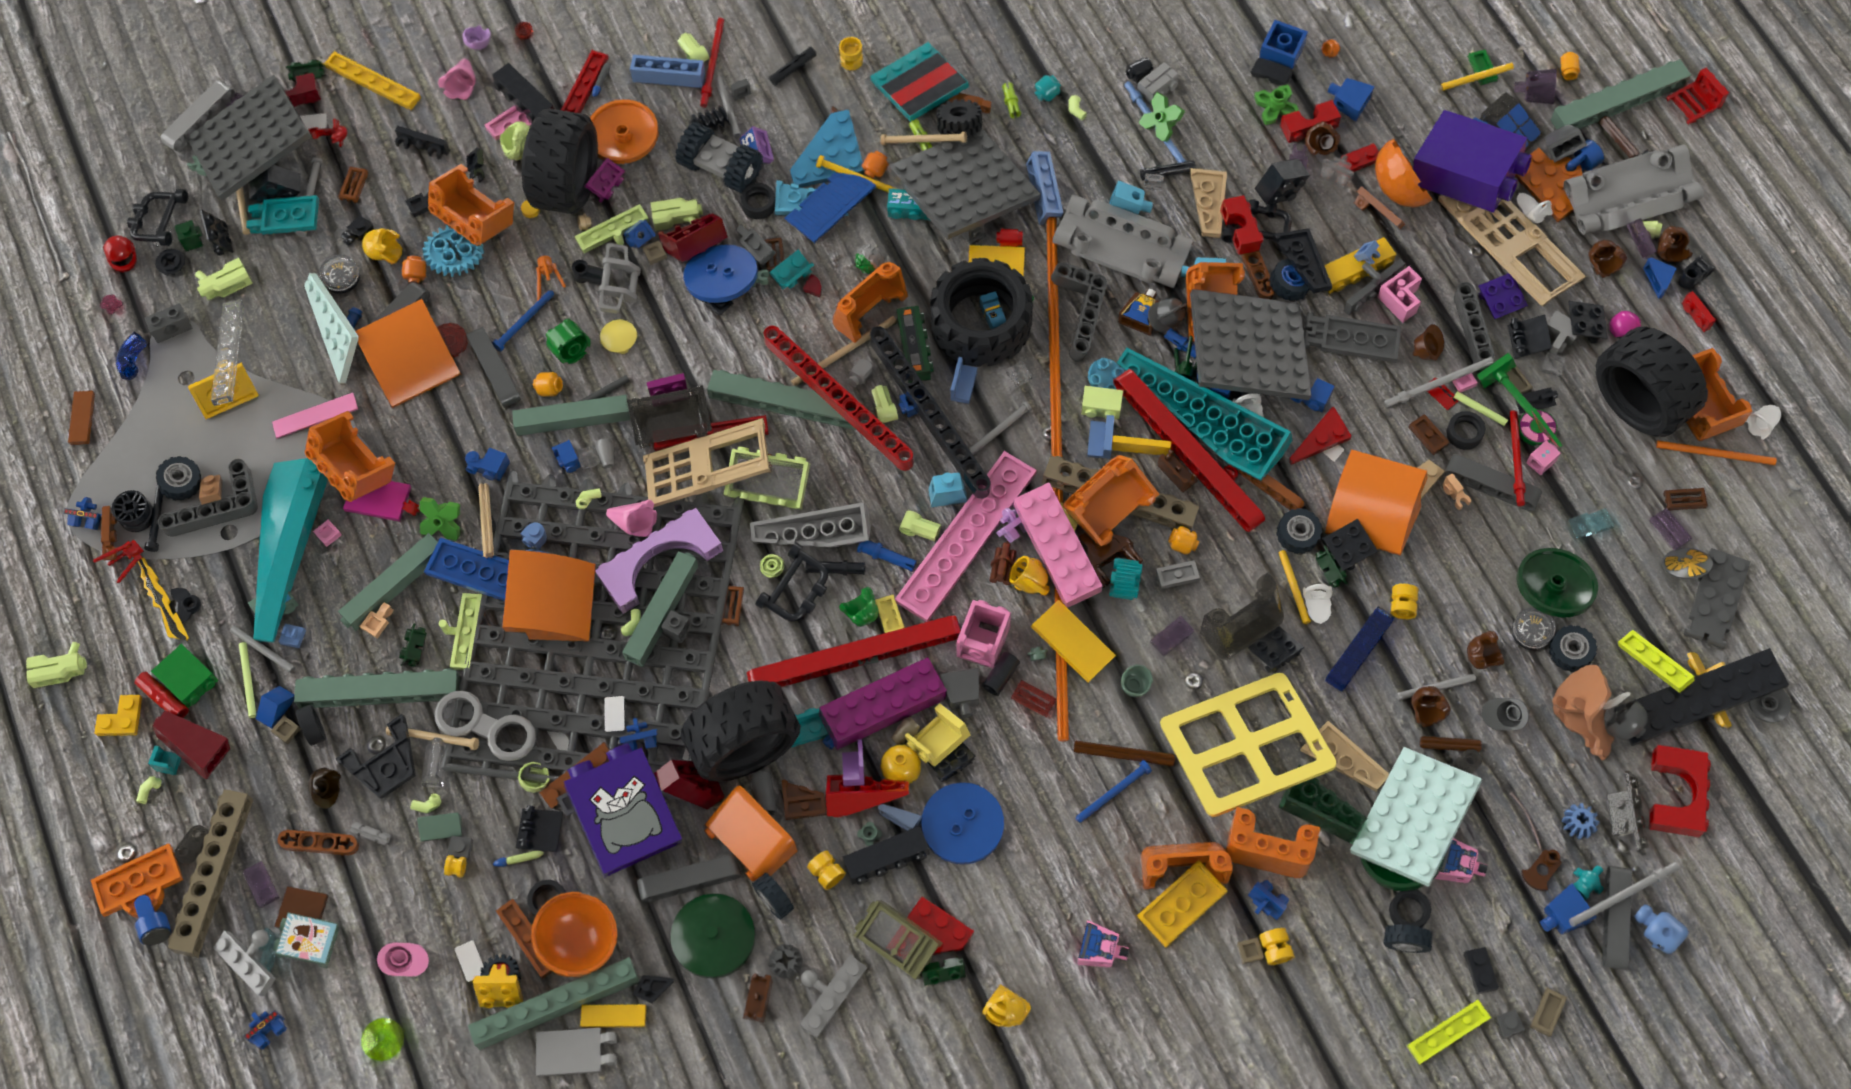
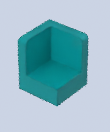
[148,745,181,775]

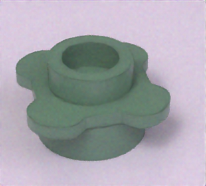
[1027,646,1048,661]
[857,822,882,846]

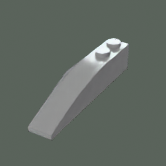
[750,502,871,548]

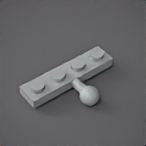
[213,930,276,997]
[799,955,867,1038]

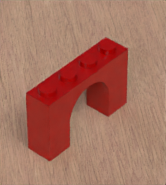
[1649,745,1711,837]

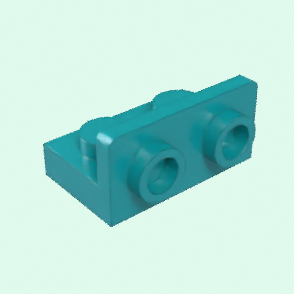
[769,249,814,290]
[791,708,828,748]

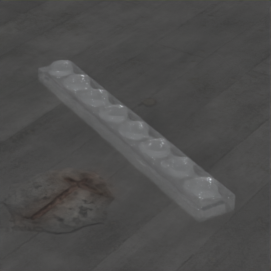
[211,299,244,406]

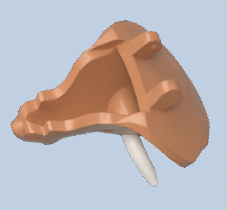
[1552,665,1631,760]

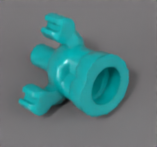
[1573,865,1604,901]

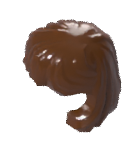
[1305,121,1340,155]
[1657,226,1693,263]
[1588,240,1627,278]
[1467,631,1504,669]
[1412,686,1451,727]

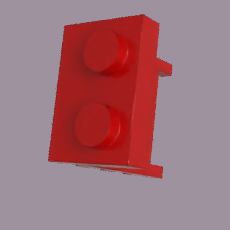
[1666,67,1729,124]

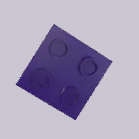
[1478,273,1528,320]

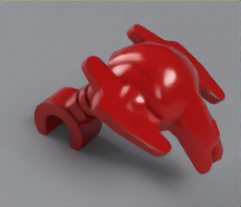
[308,119,347,147]

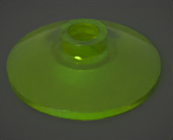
[361,1018,404,1061]

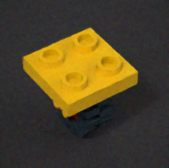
[473,954,523,1008]

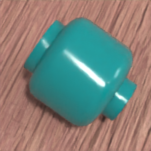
[1034,75,1061,102]

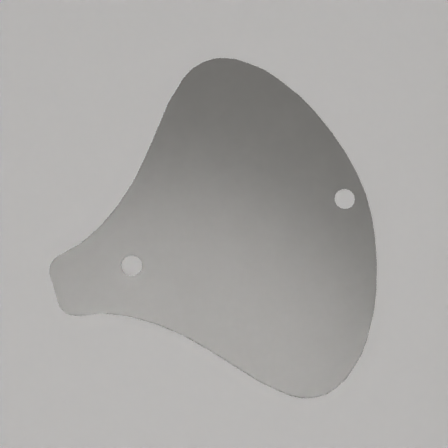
[67,321,356,560]

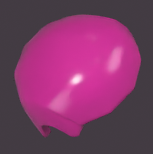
[1609,311,1641,337]

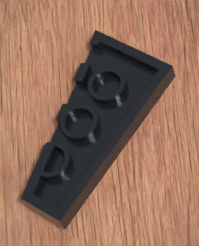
[1273,228,1332,293]

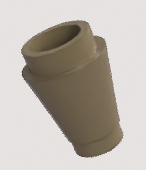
[891,716,921,745]

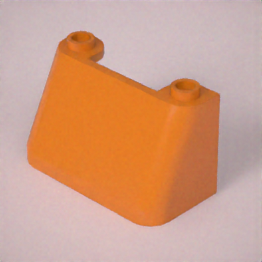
[832,262,908,343]
[1186,262,1245,342]
[1063,455,1159,547]
[704,785,797,882]
[1141,842,1233,889]

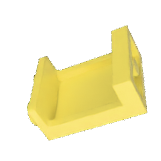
[904,704,971,767]

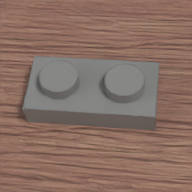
[1156,560,1200,589]

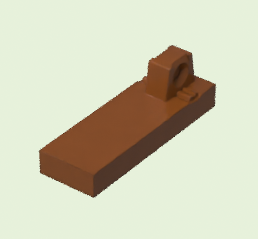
[1354,186,1405,230]

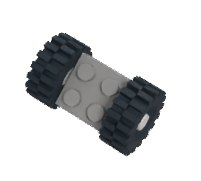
[675,122,763,194]

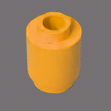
[1560,52,1580,80]

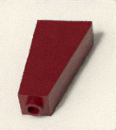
[153,711,230,779]

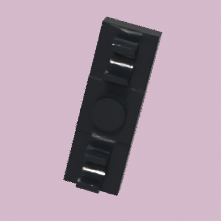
[395,125,450,159]

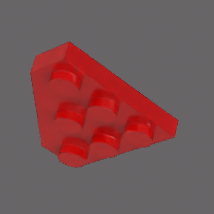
[886,897,974,961]

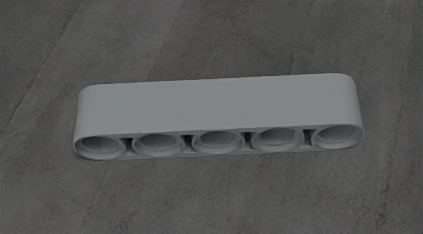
[161,80,235,152]

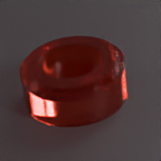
[515,22,533,40]

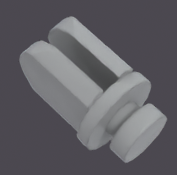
[847,359,872,387]

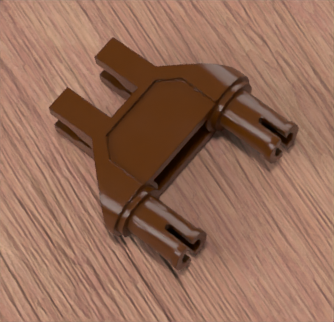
[1079,533,1143,589]

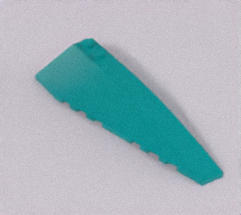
[1117,347,1293,481]
[253,458,328,643]

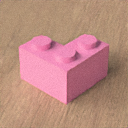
[1377,266,1422,323]

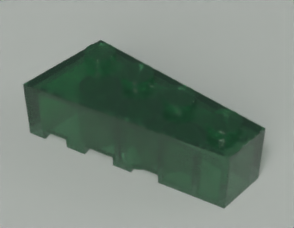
[1278,764,1367,844]

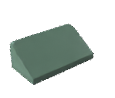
[417,813,462,842]

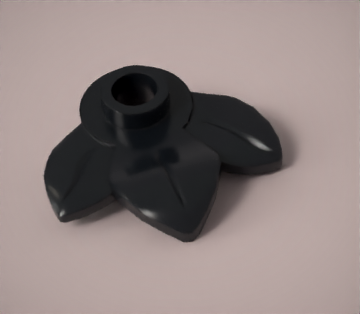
[163,588,201,624]

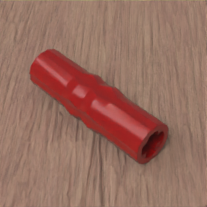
[134,672,189,718]

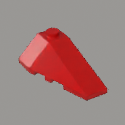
[826,774,909,818]

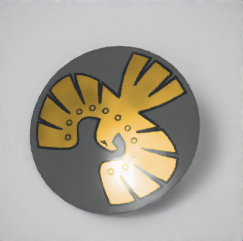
[1662,548,1713,579]

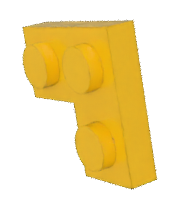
[94,695,143,736]

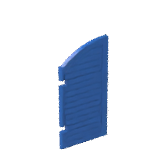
[784,172,876,243]

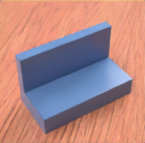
[950,357,977,404]
[1087,415,1114,459]

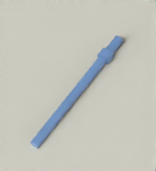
[1124,81,1186,163]

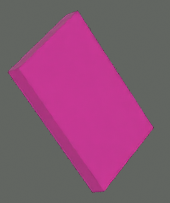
[343,481,412,522]

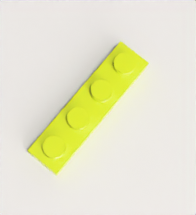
[1618,630,1695,693]
[1407,1000,1491,1065]

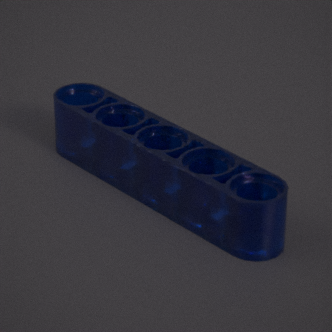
[1325,606,1395,692]

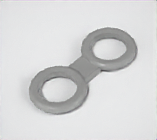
[435,690,536,761]

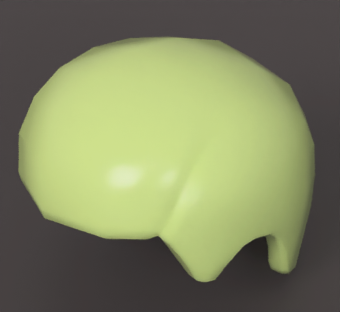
[518,762,550,793]

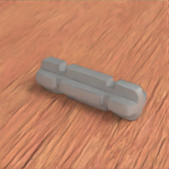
[350,822,391,846]

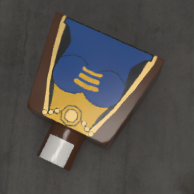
[1118,289,1158,336]

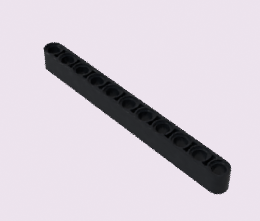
[870,326,991,499]

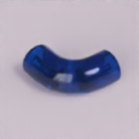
[115,332,148,380]

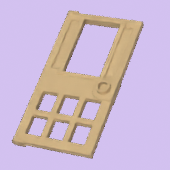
[1457,199,1586,307]
[643,418,770,507]

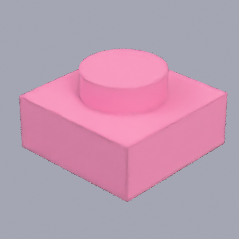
[1452,373,1478,393]
[313,519,342,547]

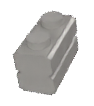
[1137,62,1179,104]

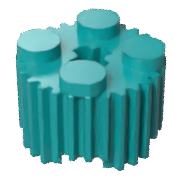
[1109,558,1143,600]

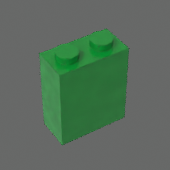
[151,644,218,708]

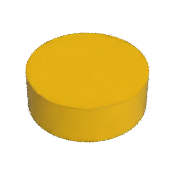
[521,200,540,218]

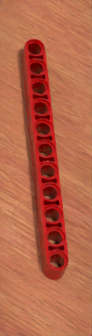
[764,325,914,471]
[1113,369,1265,532]
[746,616,961,687]

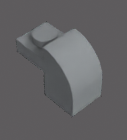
[1547,311,1576,358]

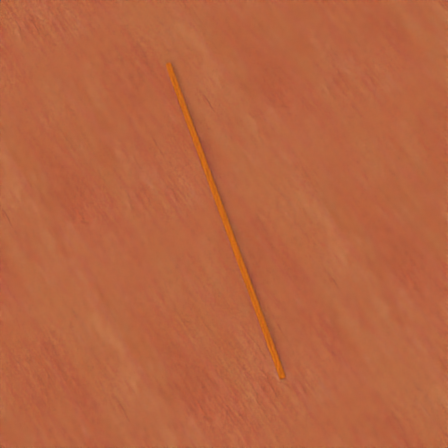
[1047,217,1069,742]

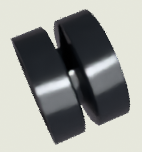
[111,490,153,532]

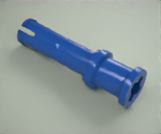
[857,541,917,572]

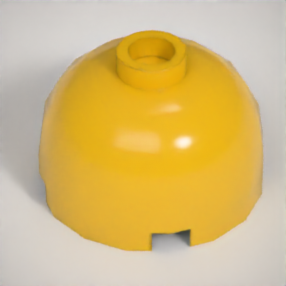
[881,745,921,784]

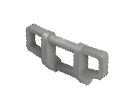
[598,243,641,314]

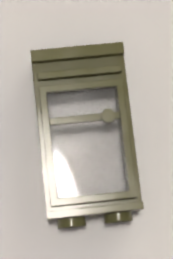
[854,900,943,980]

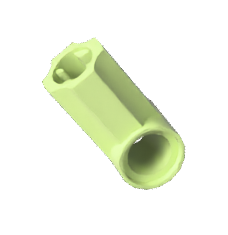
[678,33,709,62]
[871,385,898,424]
[899,511,941,541]

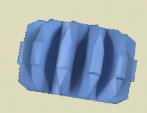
[1562,803,1599,840]

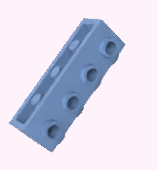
[630,55,706,88]

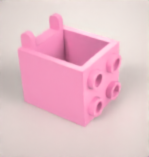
[956,600,1011,669]

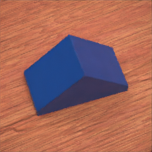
[1643,257,1677,299]
[256,686,295,729]

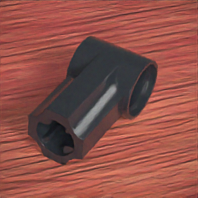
[572,260,603,285]

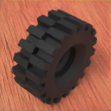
[936,99,983,138]

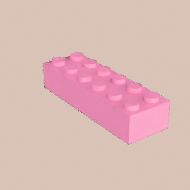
[1013,483,1102,608]

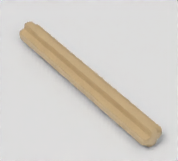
[478,483,494,558]

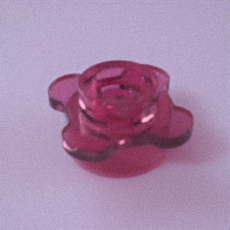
[100,294,123,315]

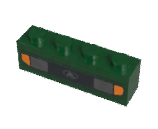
[896,305,934,383]

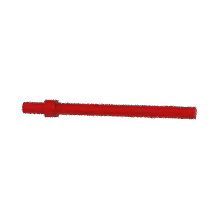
[700,18,725,108]
[1510,410,1526,506]

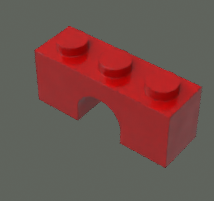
[1280,100,1341,143]
[1220,195,1263,255]

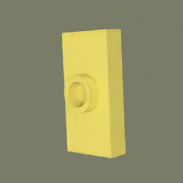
[875,595,905,633]

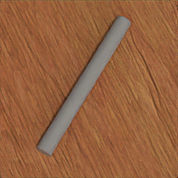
[715,77,741,138]
[230,625,296,673]
[1396,673,1476,701]

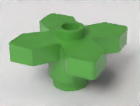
[1254,85,1299,125]
[1139,92,1185,142]
[420,497,460,541]

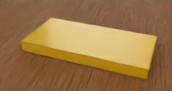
[1031,600,1116,683]
[1137,860,1228,948]

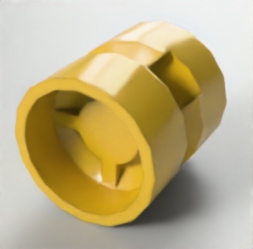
[839,37,863,71]
[1390,583,1419,619]
[807,850,846,890]
[1259,928,1295,965]

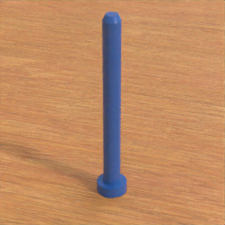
[492,290,554,352]
[1076,760,1152,823]

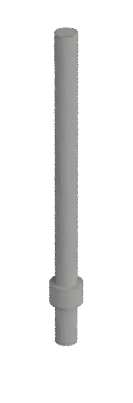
[1384,357,1494,408]
[1569,862,1679,927]

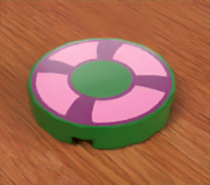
[1518,409,1558,446]

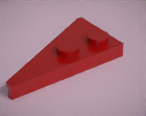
[1289,406,1352,465]

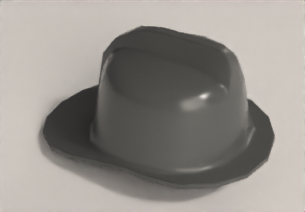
[1148,298,1187,332]
[1482,698,1530,730]

